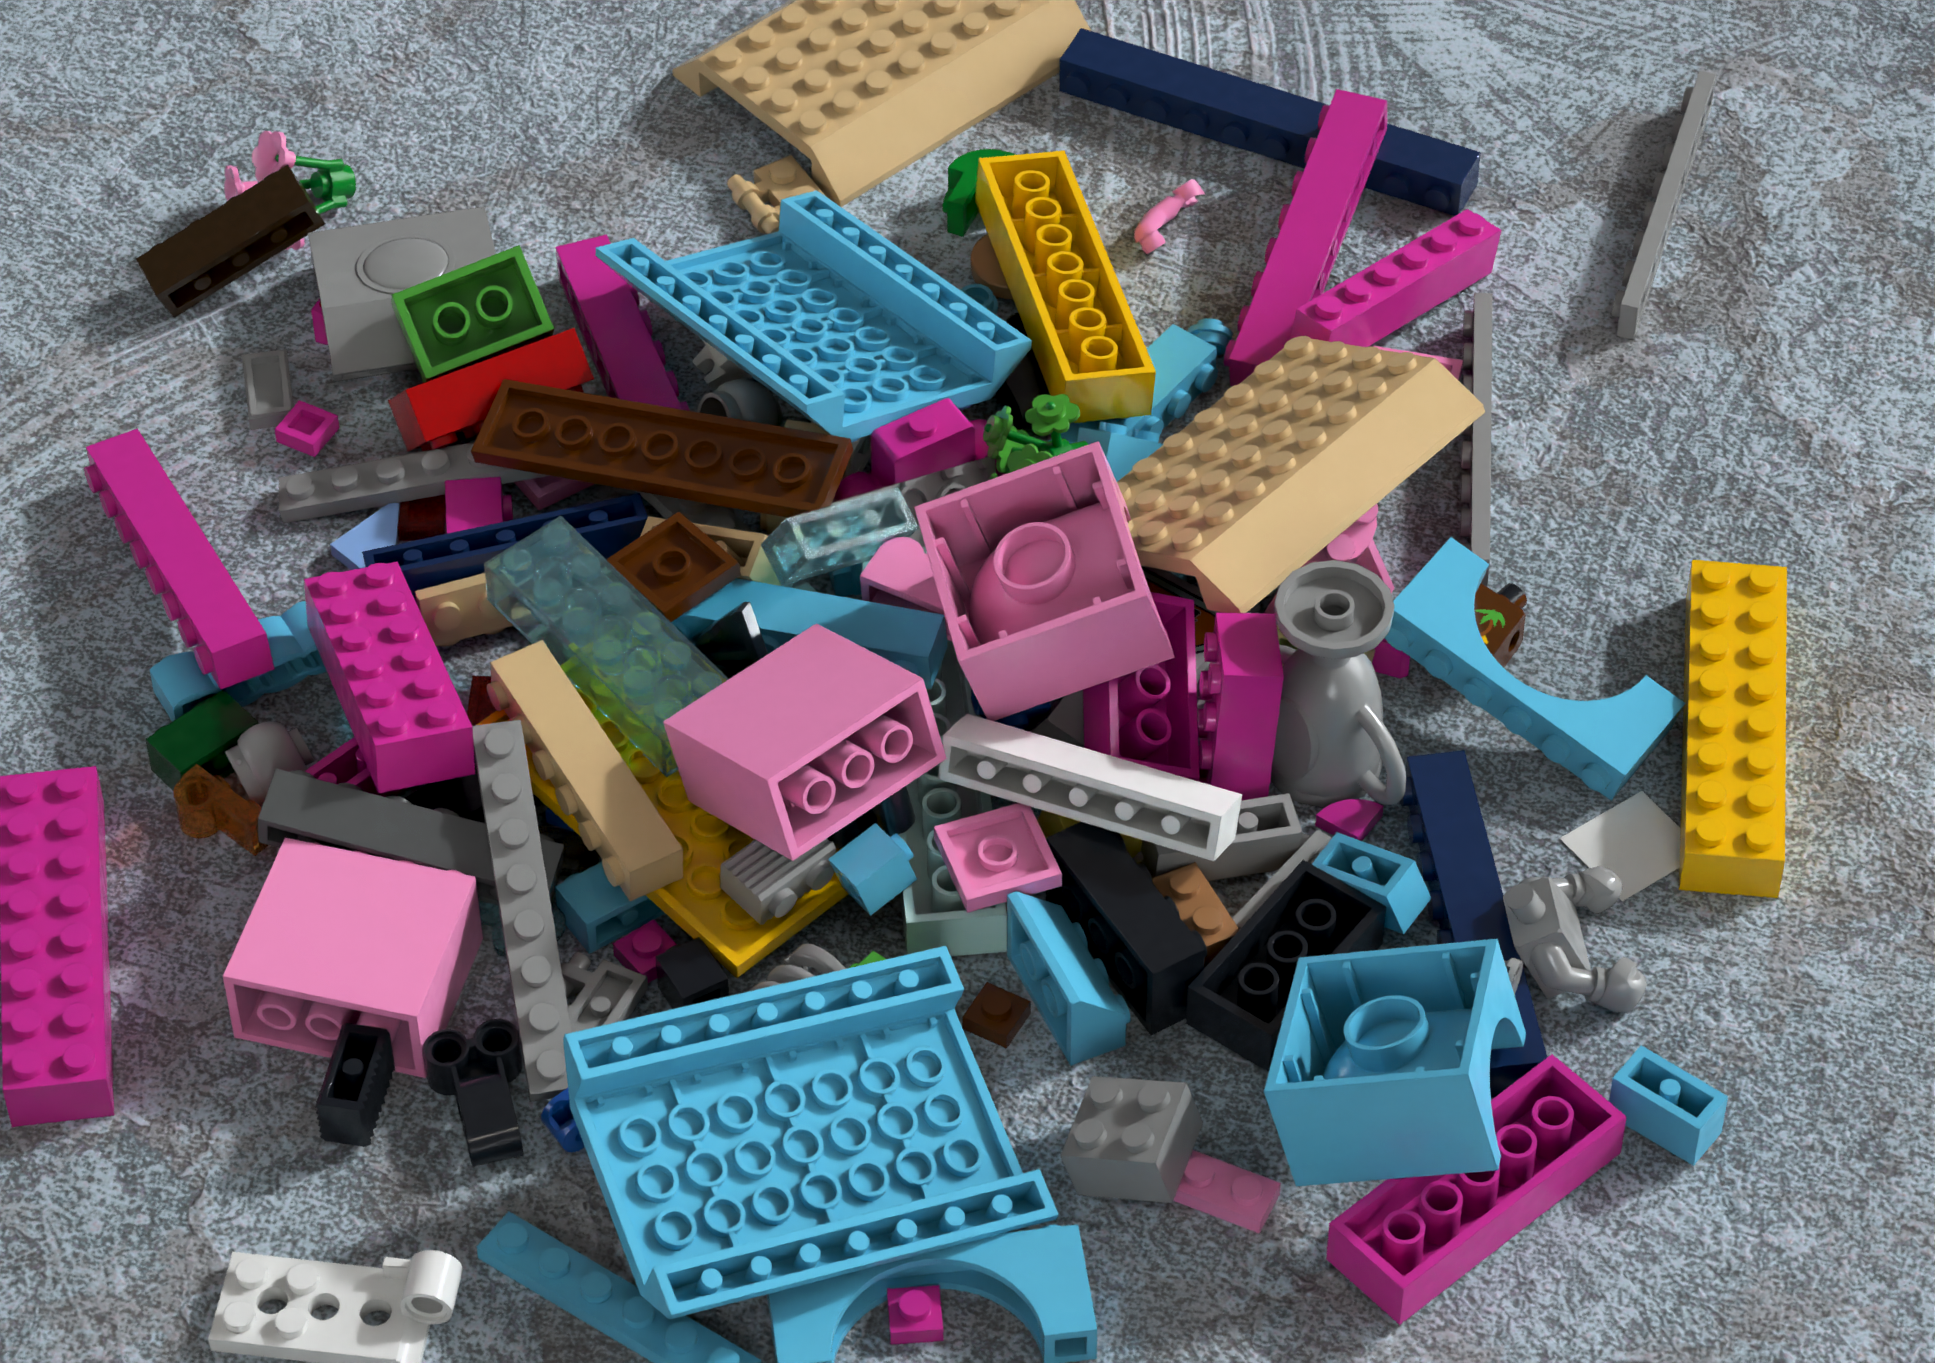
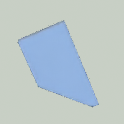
[330,503,401,570]

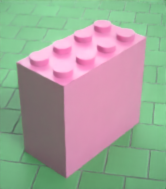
[663,623,947,861]
[223,838,483,1078]

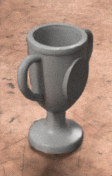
[1270,560,1406,808]

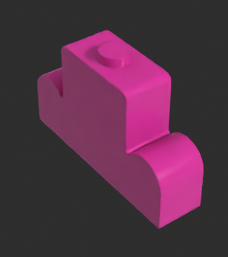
[832,398,1006,503]

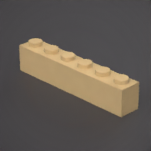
[487,640,683,901]

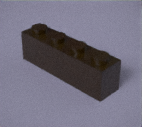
[136,165,325,318]

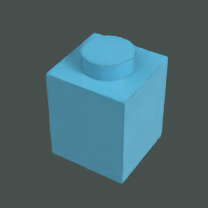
[828,823,918,916]

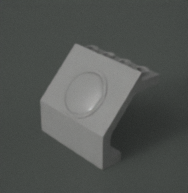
[308,206,496,382]

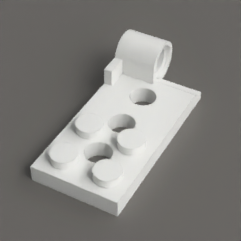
[208,1250,463,1363]

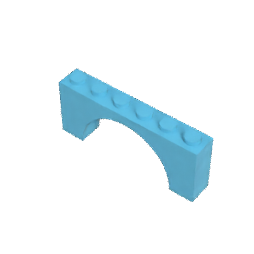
[1385,537,1685,801]
[767,1224,1097,1363]

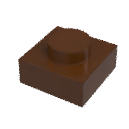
[962,982,1031,1049]

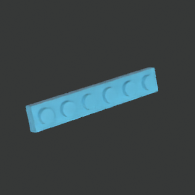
[477,1211,761,1363]

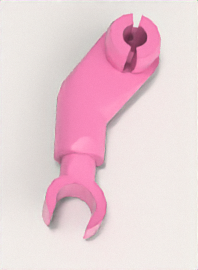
[1134,179,1205,254]

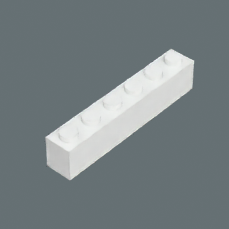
[938,713,1242,861]

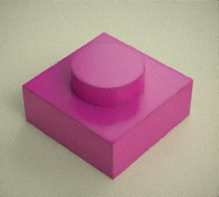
[274,400,340,457]
[613,919,677,983]
[887,1285,944,1345]

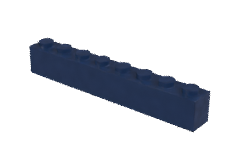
[1400,750,1547,1098]

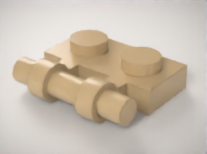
[727,155,825,234]

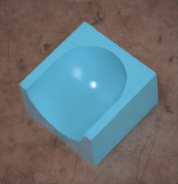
[1264,939,1526,1186]

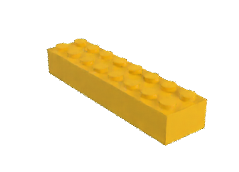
[975,150,1156,423]
[1679,560,1787,898]

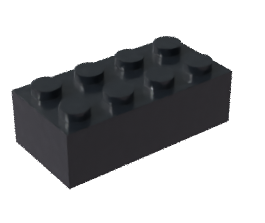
[1046,822,1207,1035]
[1186,860,1386,1072]

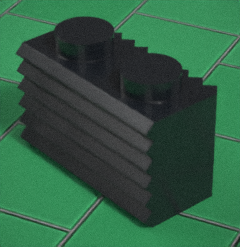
[315,1023,395,1147]

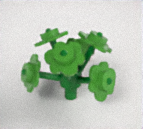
[983,394,1088,480]

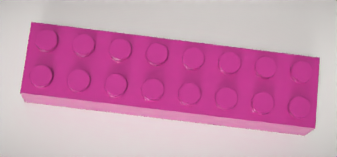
[0,766,114,1127]

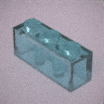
[761,487,919,586]

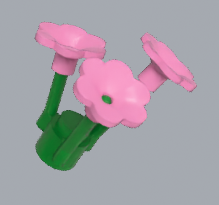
[224,131,356,250]

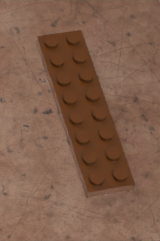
[471,379,853,524]

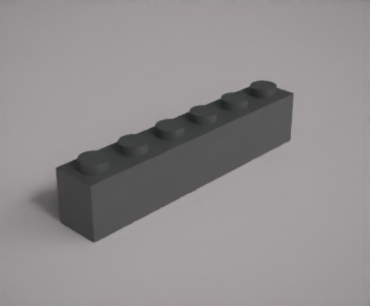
[258,768,564,905]

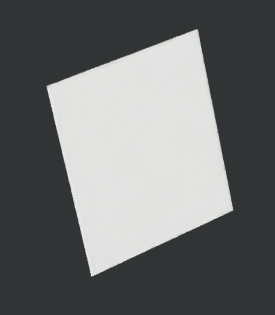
[1559,791,1680,901]

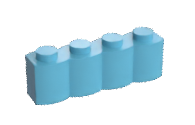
[150,601,327,722]

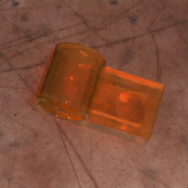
[173,764,269,856]

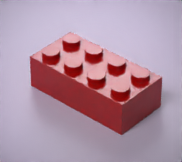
[388,328,594,452]

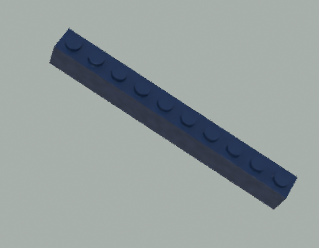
[1059,28,1481,216]

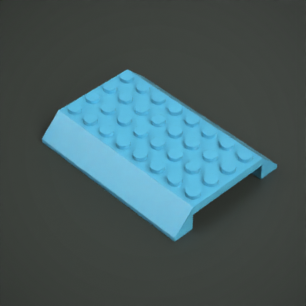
[595,190,1032,442]
[563,946,1059,1319]

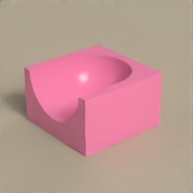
[914,441,1174,721]

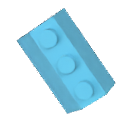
[1007,891,1131,1066]

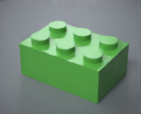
[391,245,554,383]

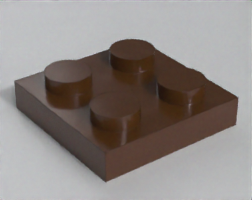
[604,511,741,625]

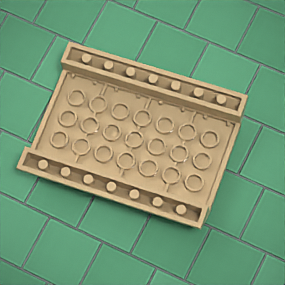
[672,0,1091,207]
[1117,336,1485,613]

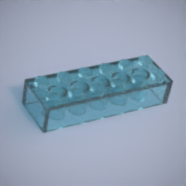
[484,516,729,777]

